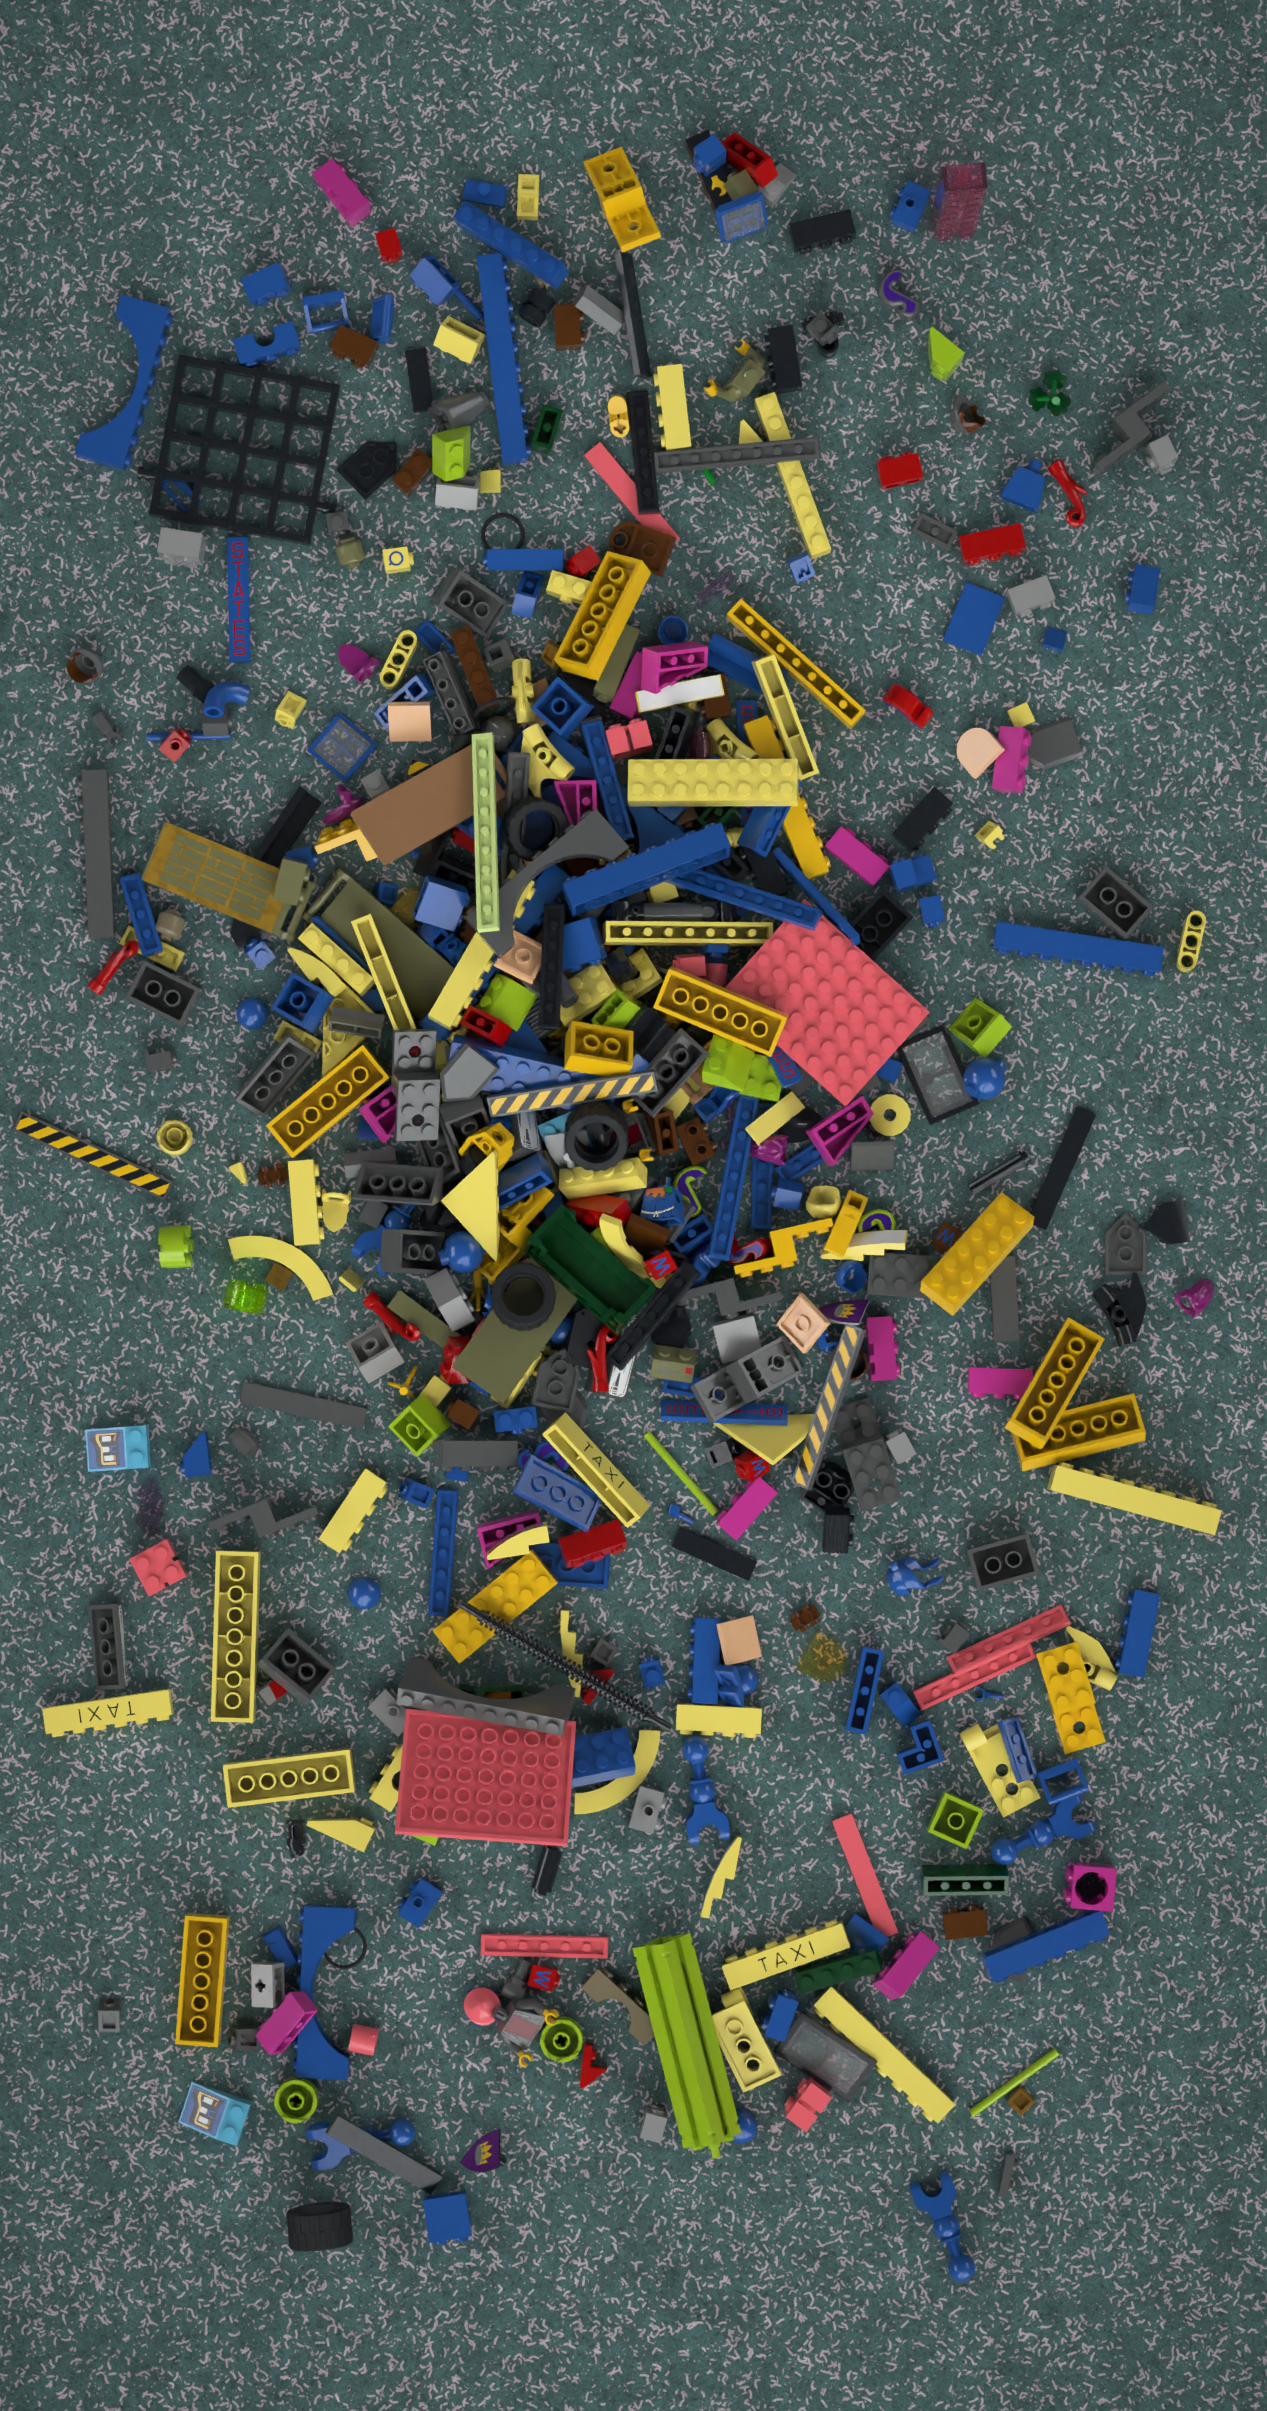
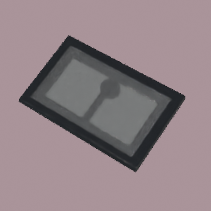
[897,1024,980,1126]
[774,2011,877,2102]

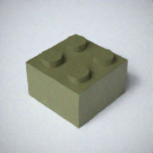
[272,856,312,906]

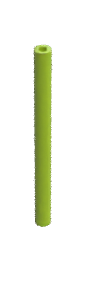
[644,1431,719,1516]
[969,2048,1059,2117]

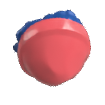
[464,1987,504,2026]

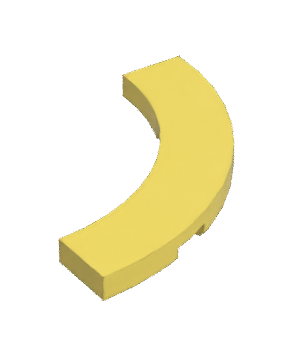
[599,1213,672,1289]
[228,1236,334,1301]
[574,1730,660,1814]

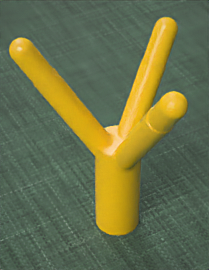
[469,1270,486,1312]
[388,1366,417,1399]

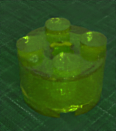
[222,1279,268,1316]

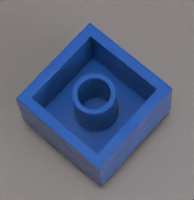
[531,676,595,738]
[271,972,334,1033]

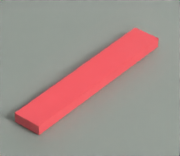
[584,442,680,542]
[946,1605,1071,1677]
[913,1644,1037,1711]
[832,1813,898,1937]
[481,1933,608,1959]

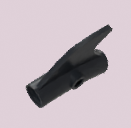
[1092,1273,1147,1347]

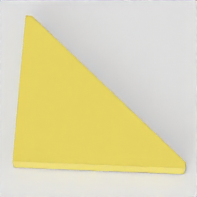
[322,987,375,1077]
[441,1150,500,1261]
[713,1414,814,1465]

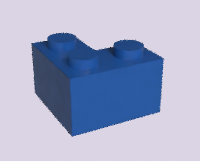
[888,854,937,894]
[896,1719,944,1775]

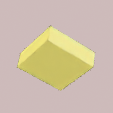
[1007,702,1035,727]

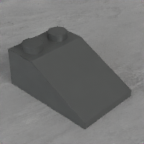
[430,567,509,639]
[849,1141,895,1175]

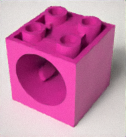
[1063,1861,1117,1912]

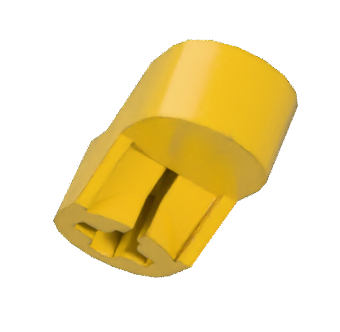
[608,394,630,437]

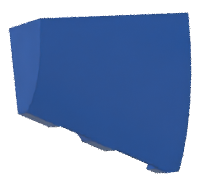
[844,1912,890,1953]

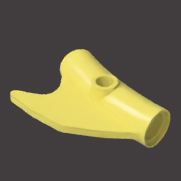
[512,658,536,724]
[706,718,760,759]
[521,723,575,798]
[1057,1626,1118,1691]

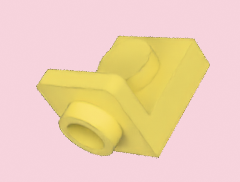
[275,691,307,729]

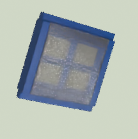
[714,192,769,243]
[307,712,378,783]

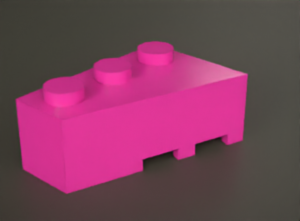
[312,159,371,227]
[641,641,708,694]
[554,780,597,825]
[358,1086,396,1143]
[805,1096,874,1166]
[866,1316,900,1381]
[477,1508,541,1569]
[872,1931,940,2001]

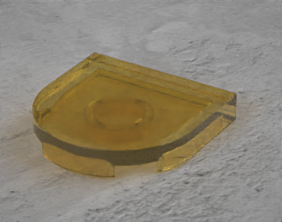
[797,1632,846,1682]

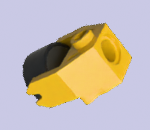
[458,1122,514,1175]

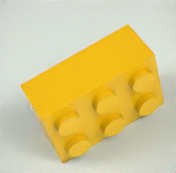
[564,1021,634,1077]

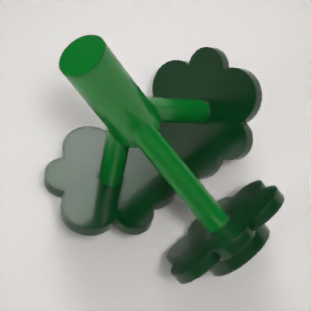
[1028,371,1071,416]

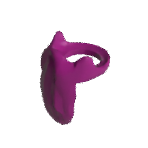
[338,644,381,685]
[324,784,361,824]
[749,1134,789,1165]
[1175,1279,1214,1319]

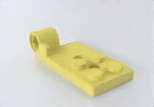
[959,1724,1041,1818]
[712,1987,782,2093]

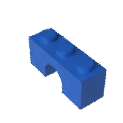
[233,321,301,368]

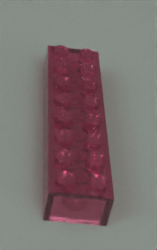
[931,162,988,241]

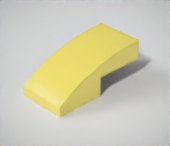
[517,174,539,220]
[273,1021,322,1053]

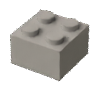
[157,527,207,568]
[424,1268,475,1332]

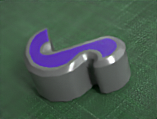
[878,269,919,321]

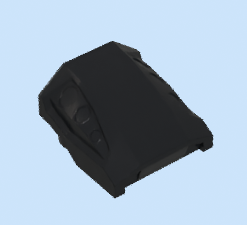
[798,1460,854,1512]

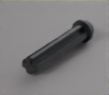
[968,1150,1031,1194]

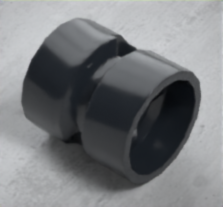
[517,288,556,328]

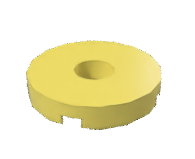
[869,1094,911,1136]

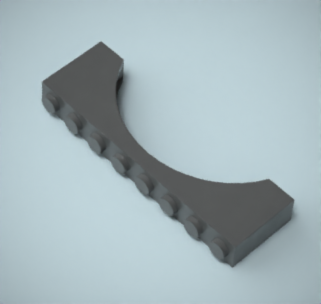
[466,809,629,959]
[397,1657,576,1736]

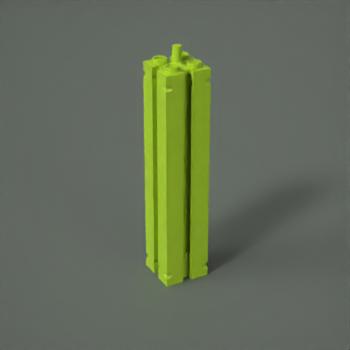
[632,1933,742,2159]

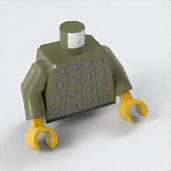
[703,339,765,402]

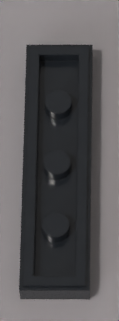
[671,1527,757,1581]

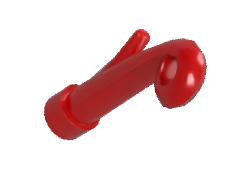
[1047,459,1087,527]
[87,940,139,996]
[363,1291,421,1341]
[587,1325,618,1392]

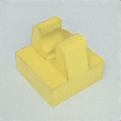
[975,821,1004,849]

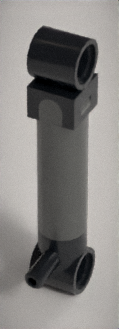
[611,901,737,922]

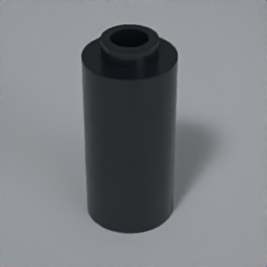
[531,1845,563,1896]

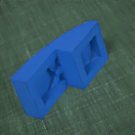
[714,1664,744,1707]

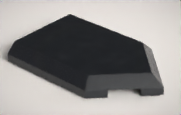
[337,441,397,500]

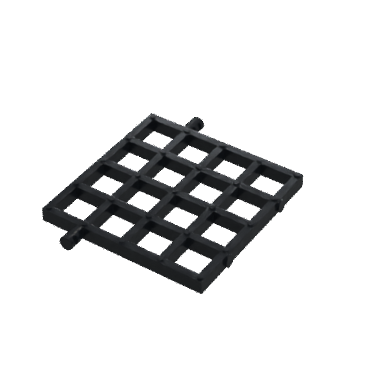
[137,355,340,546]

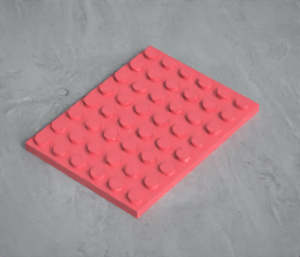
[725,899,930,1107]
[395,1709,576,1846]

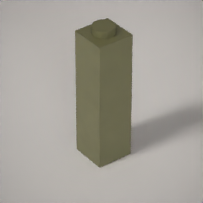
[593,625,640,703]
[387,1290,461,1349]

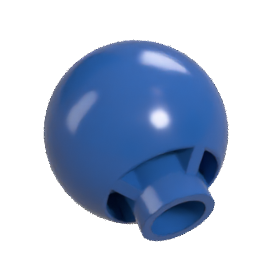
[963,1058,1006,1100]
[438,1231,487,1273]

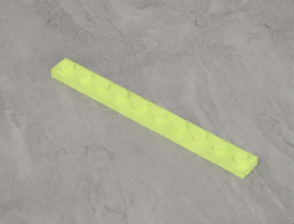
[472,732,500,933]

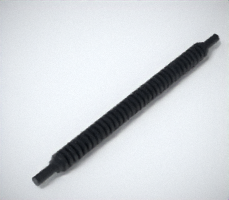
[459,1600,672,1732]

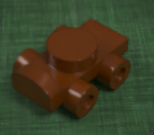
[257,1164,289,1188]
[790,1604,821,1633]

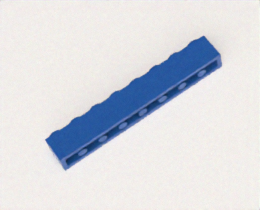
[992,921,1164,977]

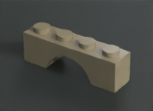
[581,1967,654,2046]

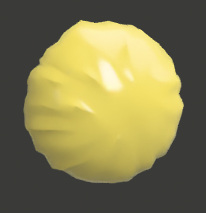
[156,1120,193,1156]
[806,1185,843,1219]

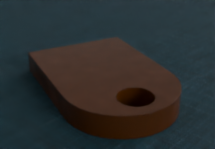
[609,522,676,577]
[624,1213,671,1258]

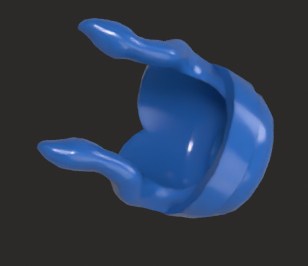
[886,1557,943,1596]

